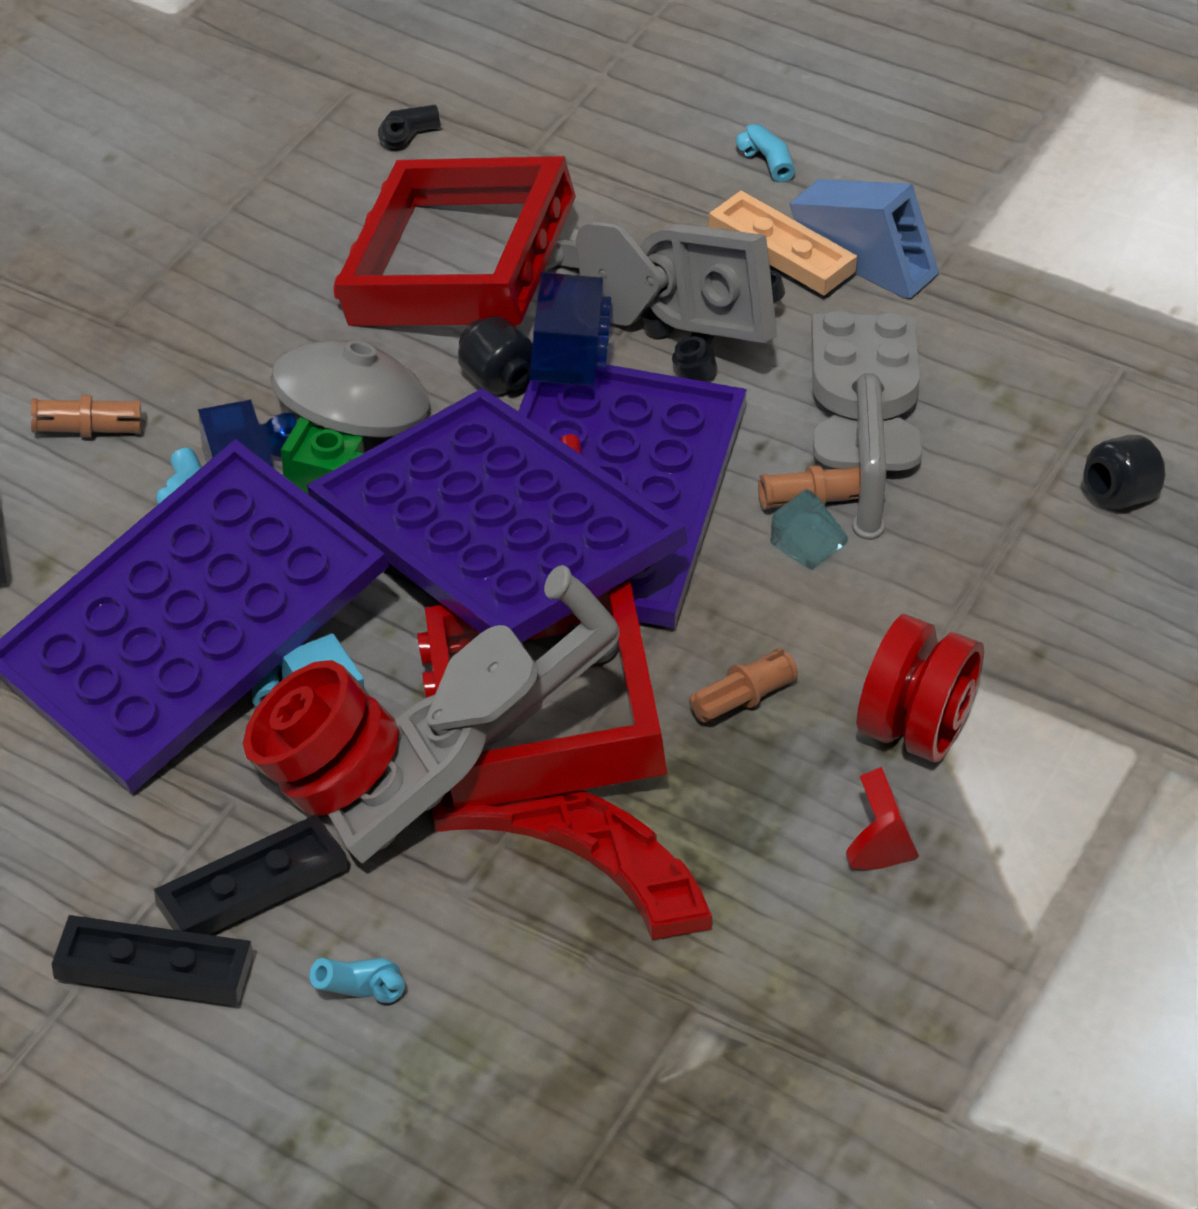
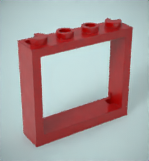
[333,156,576,326]
[417,578,668,808]

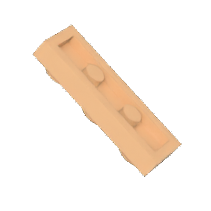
[708,190,857,295]

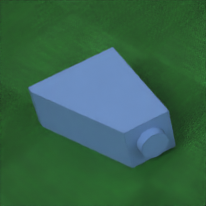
[789,179,939,298]

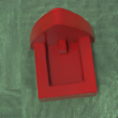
[845,767,919,870]

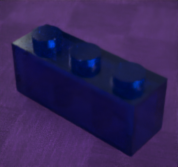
[529,272,612,386]

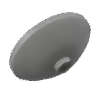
[271,340,429,437]

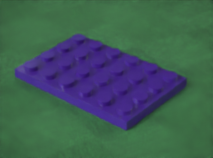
[518,353,747,628]
[306,388,688,643]
[0,439,389,794]

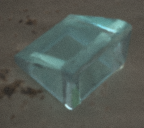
[770,489,848,570]

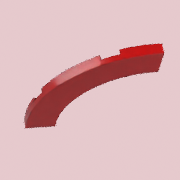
[429,790,712,940]

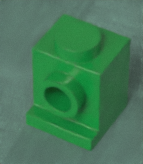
[281,416,364,495]

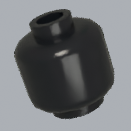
[458,316,536,395]
[1083,435,1166,510]

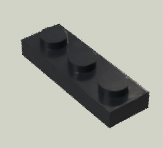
[154,814,347,935]
[51,915,253,1006]

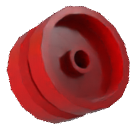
[856,614,985,762]
[242,660,399,815]

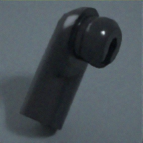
[378,104,440,149]

